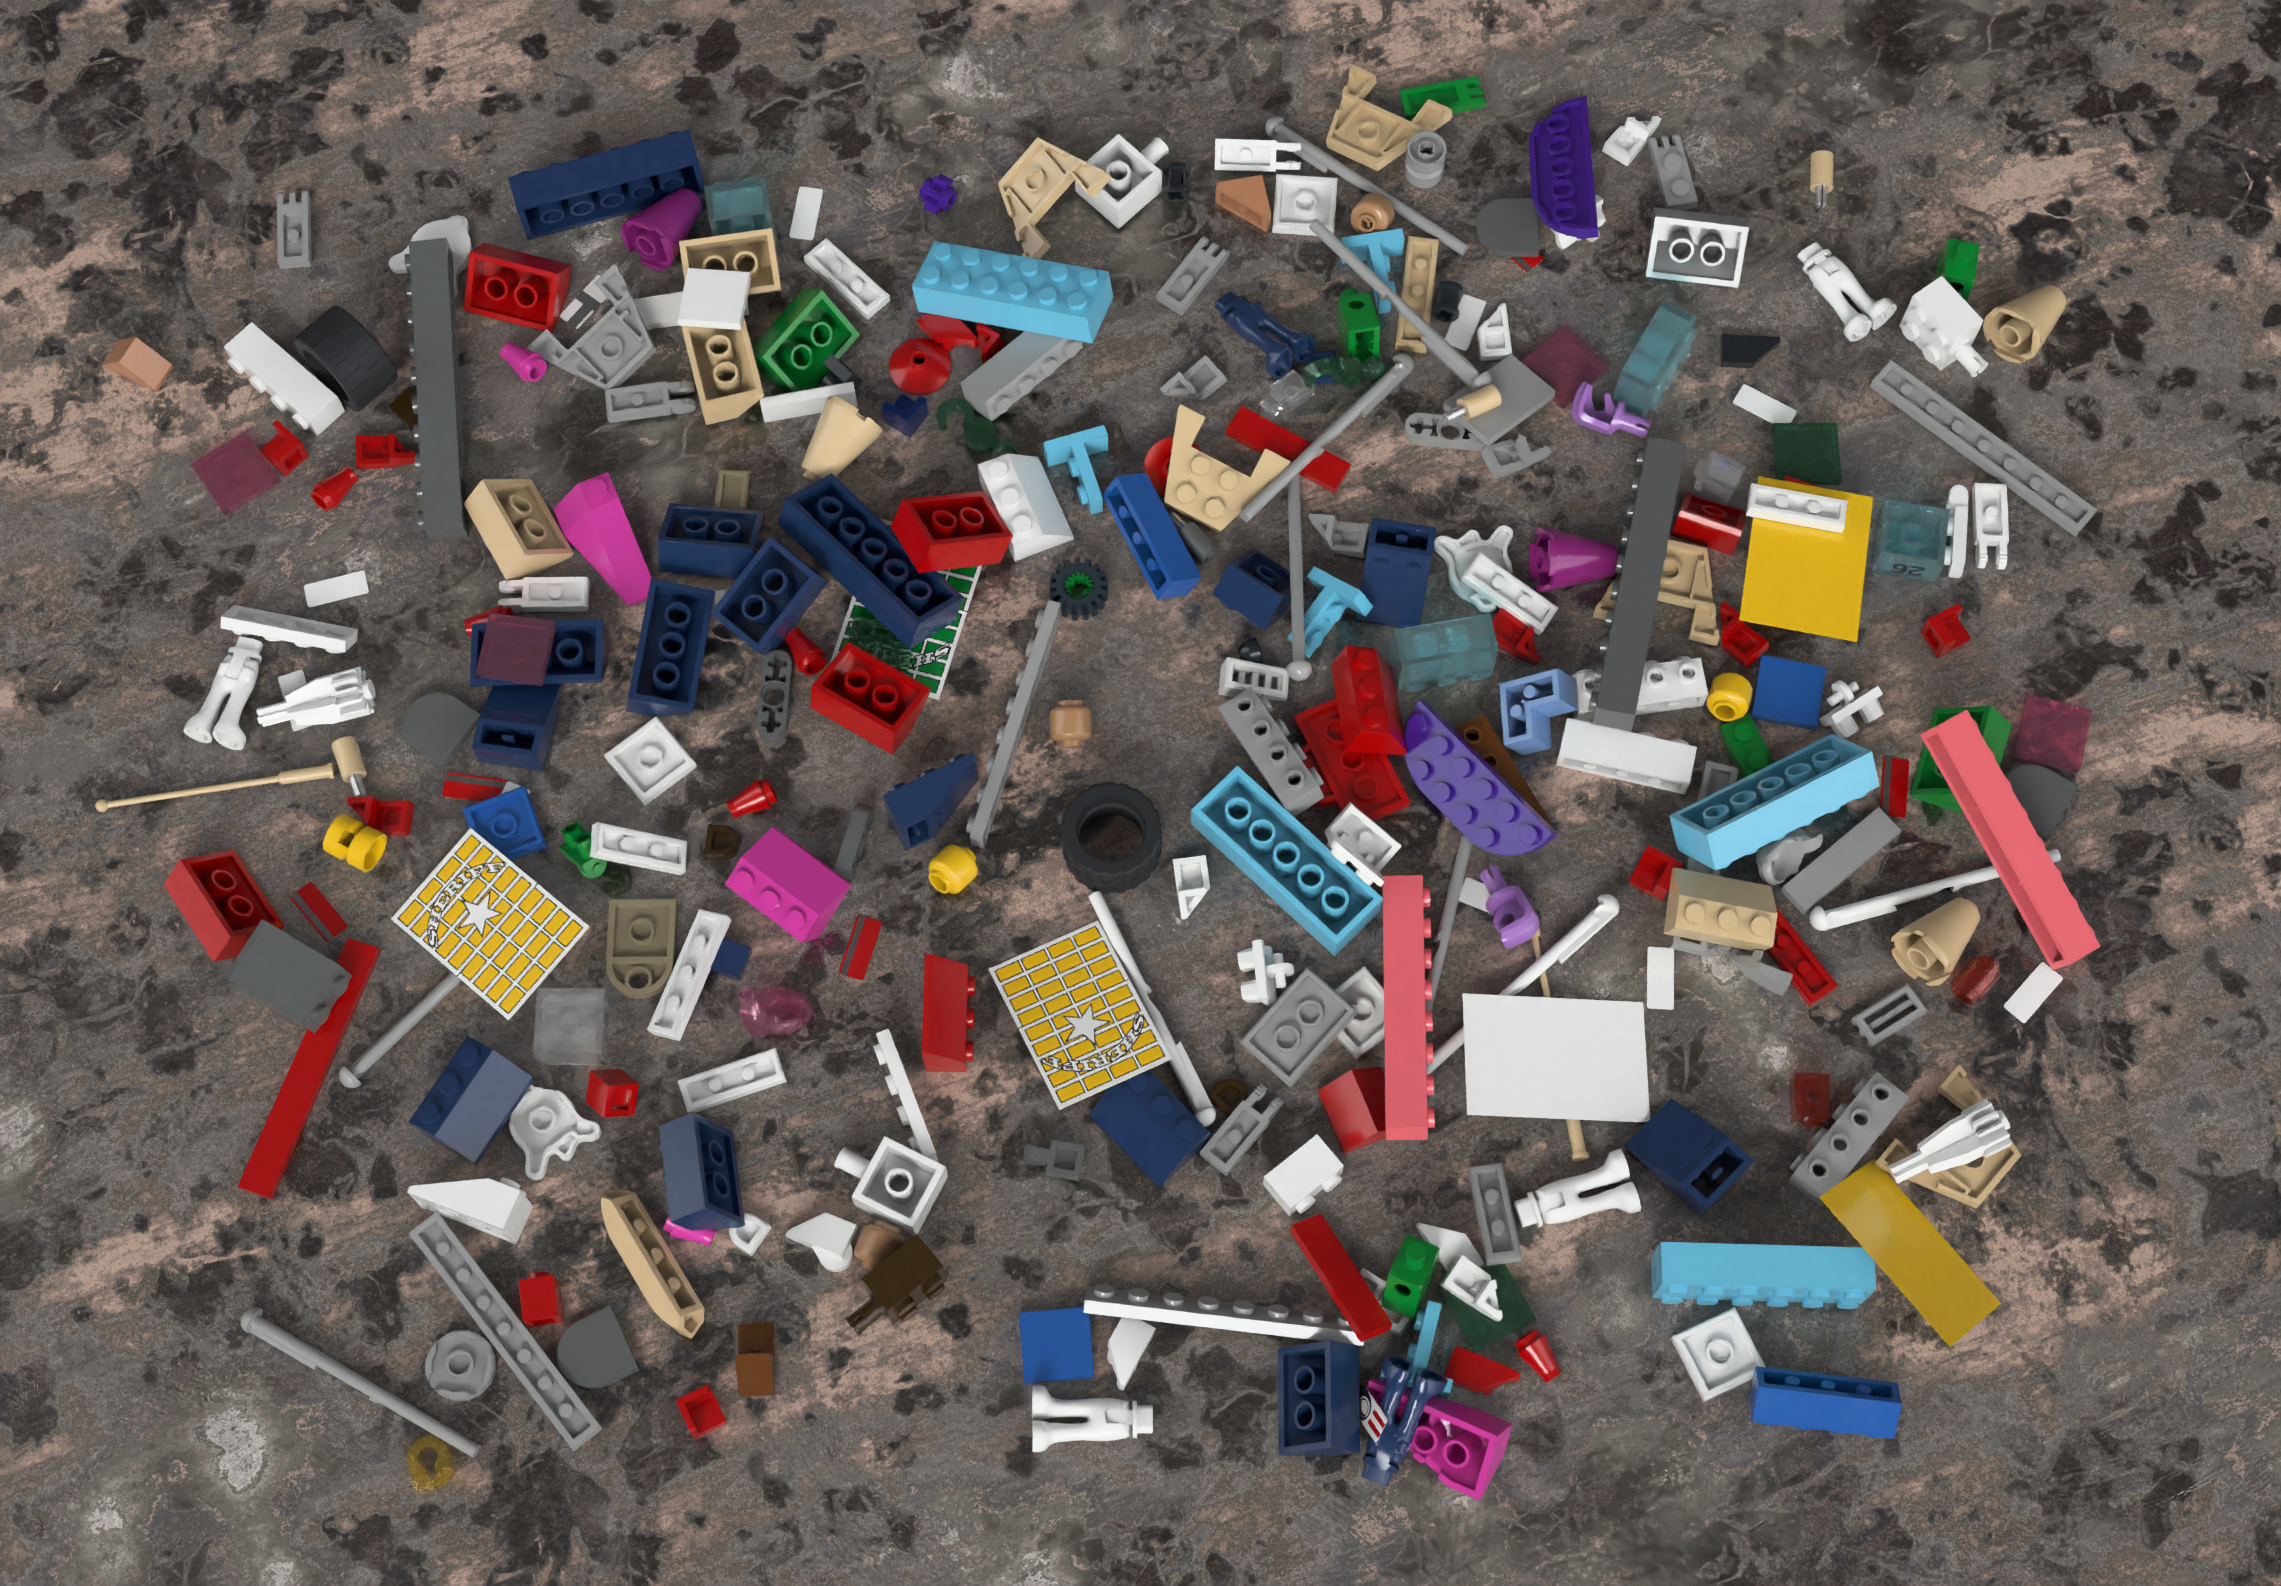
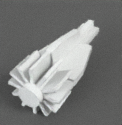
[256,667,376,727]
[1888,1098,2012,1184]

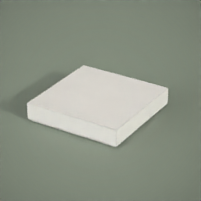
[1272,174,1338,236]
[677,268,751,330]
[604,716,697,806]
[1335,966,1384,1060]
[1671,1307,1766,1402]

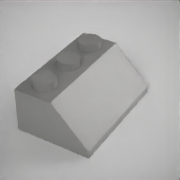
[1645,207,1749,288]

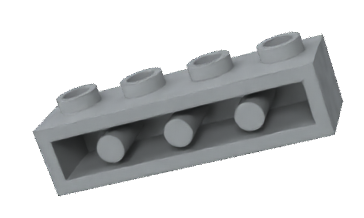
[961,331,1083,422]
[1218,687,1325,817]
[1788,1072,1910,1208]

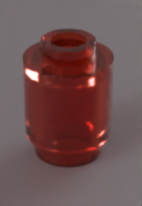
[1951,955,2001,1005]

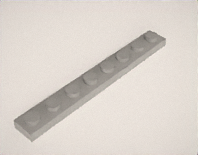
[1870,360,2097,537]
[966,600,1062,849]
[409,1212,603,1451]
[1083,1284,1364,1346]

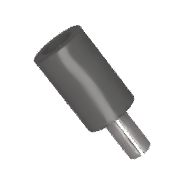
[1169,512,1219,565]

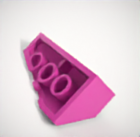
[553,472,652,607]
[1367,1379,1513,1500]

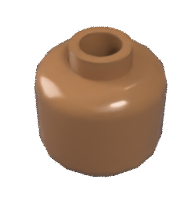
[1351,193,1395,235]
[1049,700,1093,748]
[854,1220,905,1271]

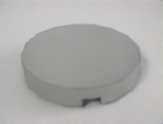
[425,1330,496,1401]

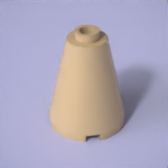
[1983,285,2067,364]
[801,395,883,483]
[1891,898,1980,986]

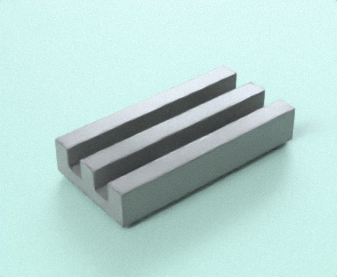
[1851,983,1928,1048]

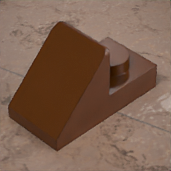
[735,1323,775,1397]

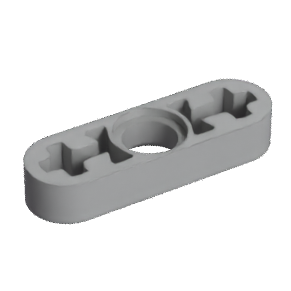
[1404,413,1495,452]

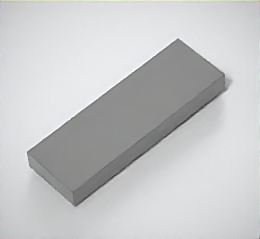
[1468,1163,1522,1266]

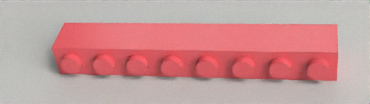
[1920,710,2101,970]
[1382,875,1435,1140]

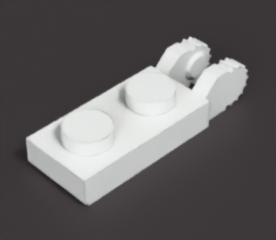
[1214,138,1301,172]
[1972,482,2009,569]
[1943,484,1969,578]
[498,577,590,613]

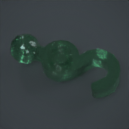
[1301,355,1387,388]
[936,398,1018,458]

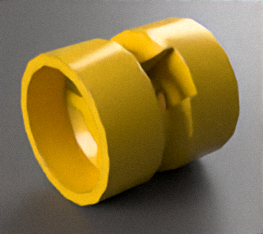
[323,814,387,872]

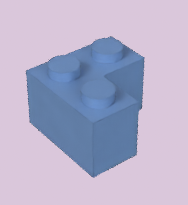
[1499,668,1579,756]

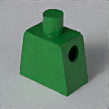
[1935,239,1980,302]
[1338,288,1380,369]
[1381,1235,1440,1320]

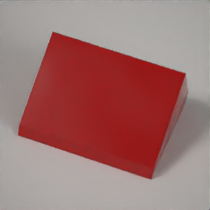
[1671,492,1746,556]
[1318,1067,1386,1154]

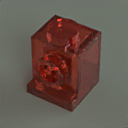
[1789,1073,1830,1127]

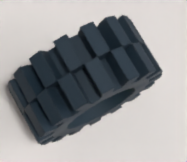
[1049,557,1108,621]

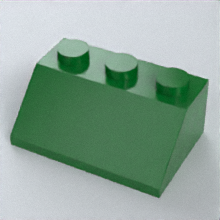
[752,289,860,393]
[1910,706,2011,813]

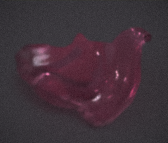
[737,983,813,1038]

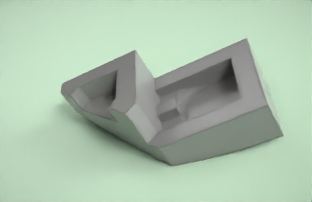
[1160,355,1227,400]
[1480,434,1552,479]
[1308,513,1371,558]
[1729,949,1793,996]

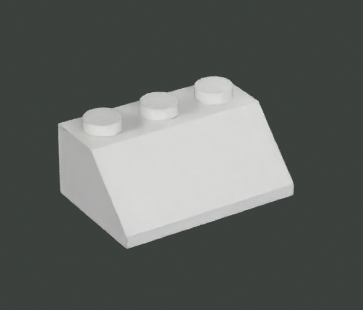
[978,454,1074,561]

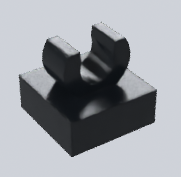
[821,354,863,390]

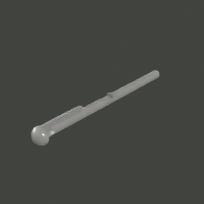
[1265,116,1469,256]
[1309,219,1491,391]
[1239,353,1414,522]
[1287,473,1312,681]
[1425,835,1472,1033]
[339,971,462,1088]
[240,1307,480,1458]

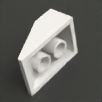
[407,1178,533,1244]

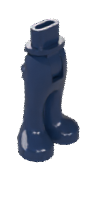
[1215,292,1316,379]
[1362,1355,1448,1486]

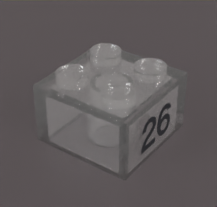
[533,988,612,1065]

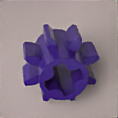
[919,174,958,214]

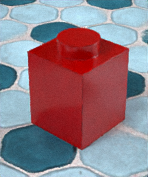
[518,1271,564,1328]

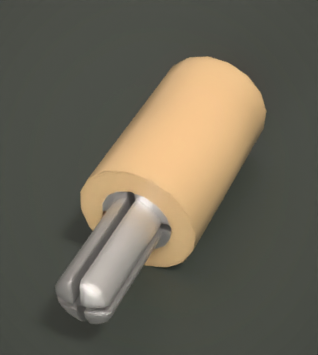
[1810,150,1834,209]
[1443,384,1502,423]
[331,736,367,797]

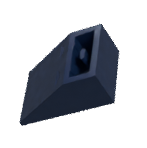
[1355,518,1436,631]
[472,683,564,771]
[883,752,979,851]
[1624,1098,1754,1218]

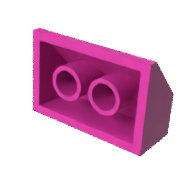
[725,827,852,943]

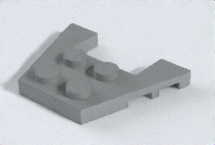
[527,264,657,390]

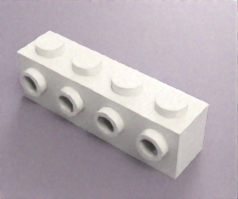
[1571,656,1708,721]

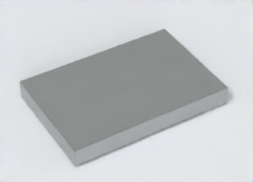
[1443,354,1556,446]
[1240,967,1358,1088]

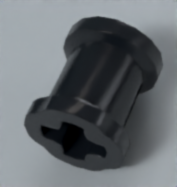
[1162,162,1190,203]
[1431,281,1464,322]

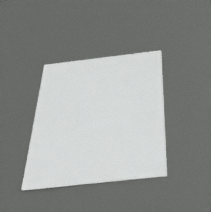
[1462,993,1650,1123]

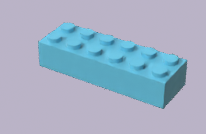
[912,241,1114,343]
[1669,734,1880,870]
[1191,766,1383,957]
[1651,1242,1876,1309]

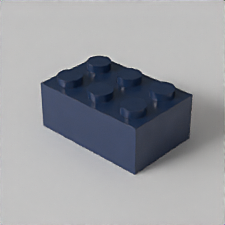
[710,536,829,656]

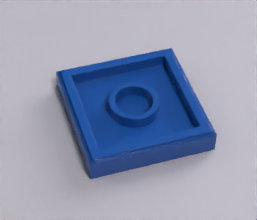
[1751,655,1826,731]
[462,786,548,861]
[1019,1307,1095,1385]

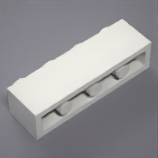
[224,322,345,436]
[1556,717,1697,794]

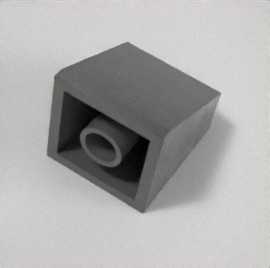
[224,920,352,1033]

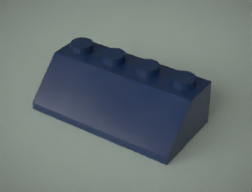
[626,578,715,718]
[470,619,609,687]

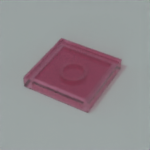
[1521,326,1609,409]
[190,431,280,516]
[476,613,556,686]
[2013,694,2092,773]

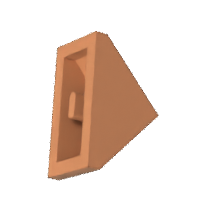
[1215,175,1271,232]
[102,337,173,392]

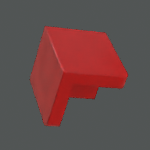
[260,420,309,477]
[1920,603,1971,658]
[1629,845,1684,901]
[586,1069,639,1118]
[676,1385,727,1439]

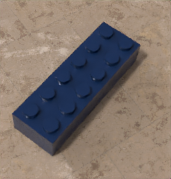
[508,130,706,240]
[778,473,964,649]

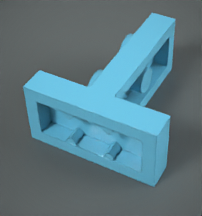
[1341,228,1405,314]
[1043,425,1108,515]
[1287,566,1373,658]
[1379,1300,1453,1399]

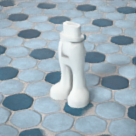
[1797,242,1897,342]
[184,636,263,750]
[1514,1149,1641,1228]
[1032,1385,1153,1452]

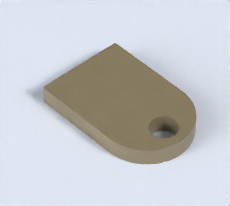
[606,899,678,999]

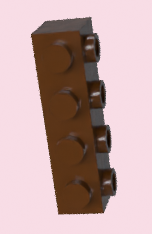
[1454,714,1551,825]

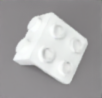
[1324,802,1401,887]

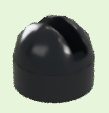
[1238,637,1264,663]

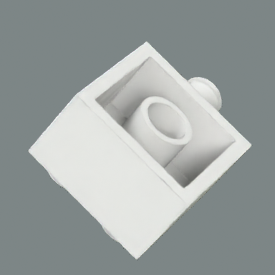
[1075,134,1169,229]
[1899,276,1989,377]
[834,1136,948,1236]

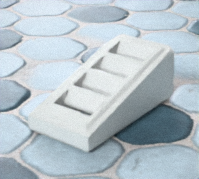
[1218,657,1289,701]

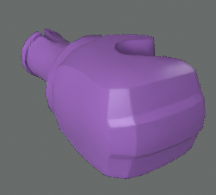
[1570,381,1652,439]
[1479,865,1540,949]

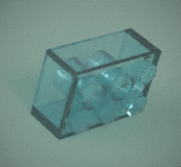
[1612,300,1698,418]
[1389,613,1499,692]

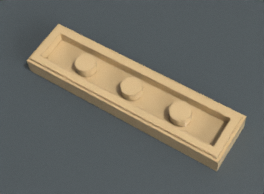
[1395,236,1439,353]

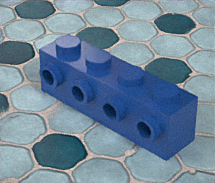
[1102,473,1202,600]
[1749,1366,1902,1439]

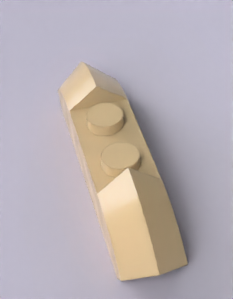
[601,1190,704,1339]

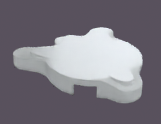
[389,215,473,297]
[1434,525,1513,613]
[508,1084,602,1181]

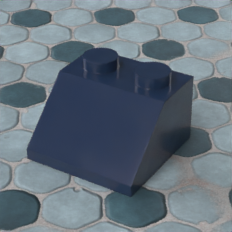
[1212,549,1306,629]

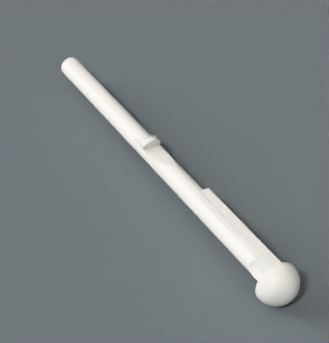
[1809,848,2061,931]
[1088,891,1216,1127]
[1427,894,1620,1075]

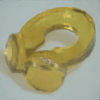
[407,1436,456,1493]

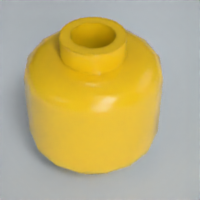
[1706,672,1753,721]
[928,844,978,894]

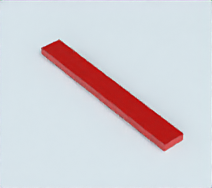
[238,938,381,1200]

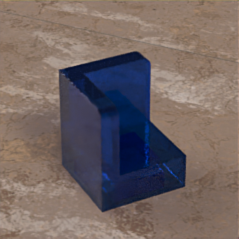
[882,394,929,438]

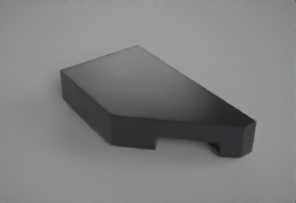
[1721,334,1780,368]

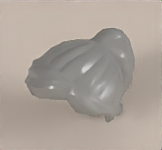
[1756,827,1823,886]

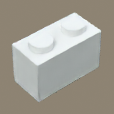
[1263,1134,1344,1216]

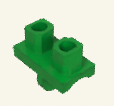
[559,821,607,878]

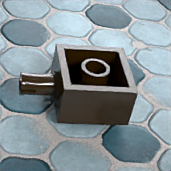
[845,1234,948,1336]

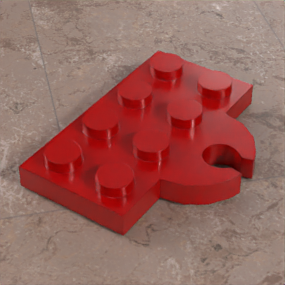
[1293,698,1410,822]

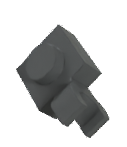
[1023,1139,1086,1182]

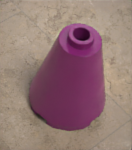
[620,188,702,271]
[1528,527,1621,592]

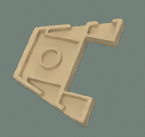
[1326,65,1453,171]
[998,137,1112,259]
[1163,404,1291,533]
[1593,539,1720,646]
[1874,1065,2021,1208]

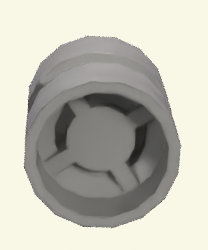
[1404,131,1447,188]

